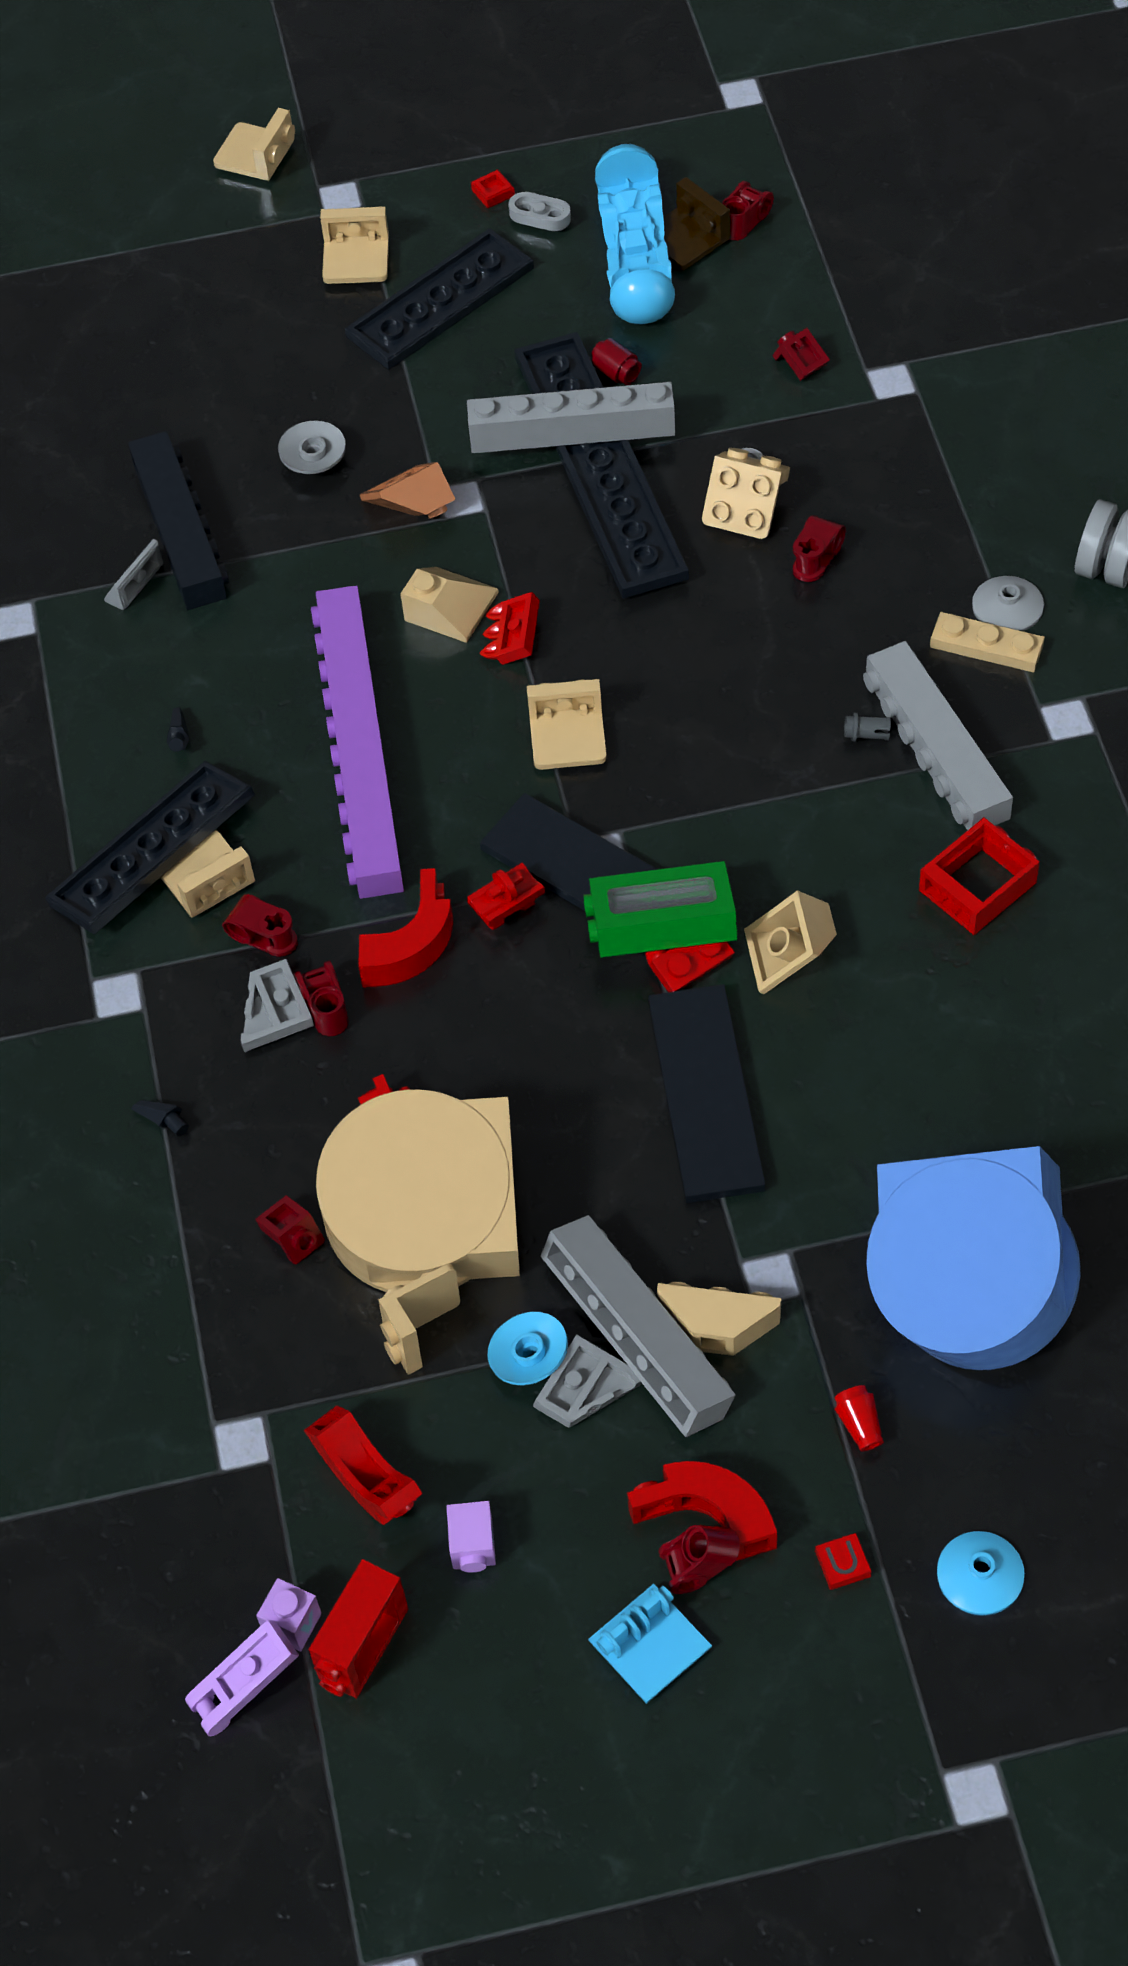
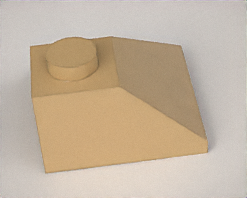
[401,567,498,643]
[744,890,837,994]

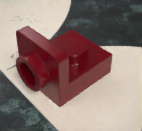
[772,328,830,381]
[255,1195,325,1264]

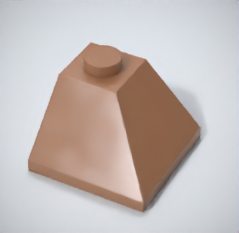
[359,462,456,519]

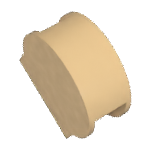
[316,1090,520,1292]

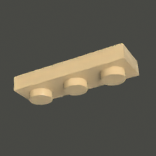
[930,612,1045,673]

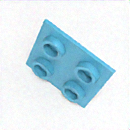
[588,1583,712,1704]

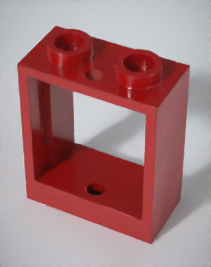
[919,817,1040,935]
[308,1559,409,1699]

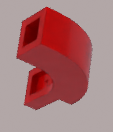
[359,868,453,987]
[304,1405,423,1526]
[627,1461,777,1561]

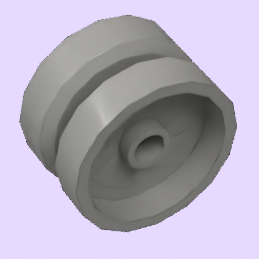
[1074,499,1128,588]

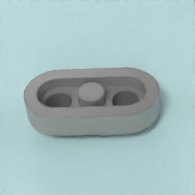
[509,192,571,231]

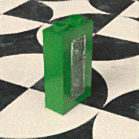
[583,861,737,958]

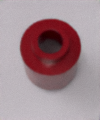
[592,338,642,385]

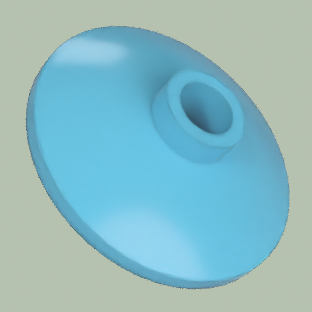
[487,1312,568,1385]
[937,1531,1024,1615]

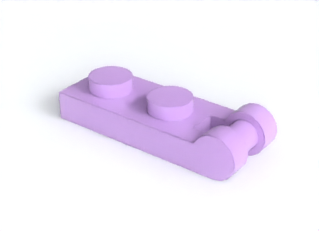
[185,1620,299,1736]

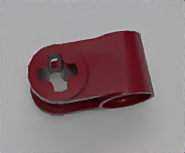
[722,181,774,240]
[793,515,846,582]
[222,894,298,957]
[293,960,349,1036]
[658,1525,740,1594]

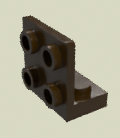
[663,177,730,270]

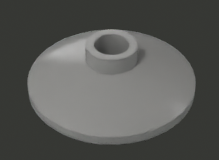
[278,421,346,474]
[972,576,1044,631]

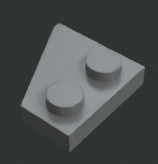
[240,959,314,1052]
[533,1335,642,1428]

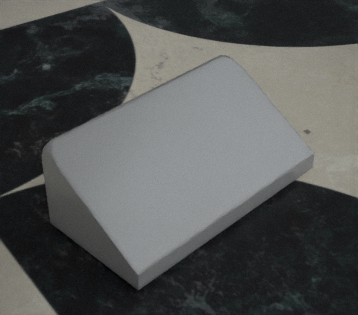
[104,539,163,610]

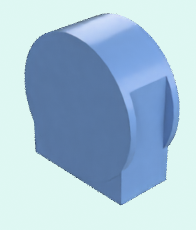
[867,1146,1080,1370]

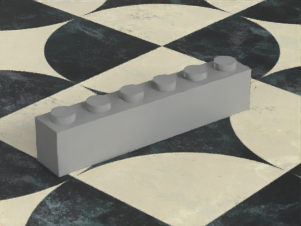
[467,382,675,453]
[863,641,1013,830]
[541,1215,736,1437]

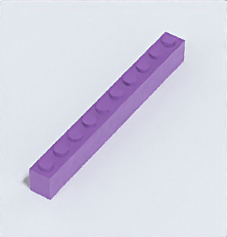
[311,585,404,899]

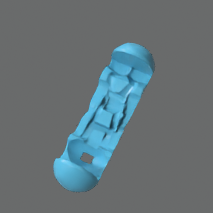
[595,144,675,324]

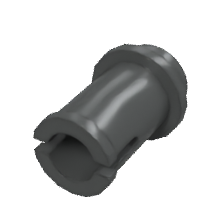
[844,712,891,742]

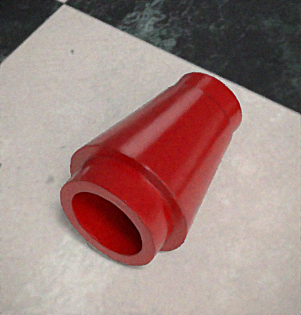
[834,1385,884,1452]

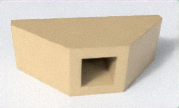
[657,1282,781,1356]

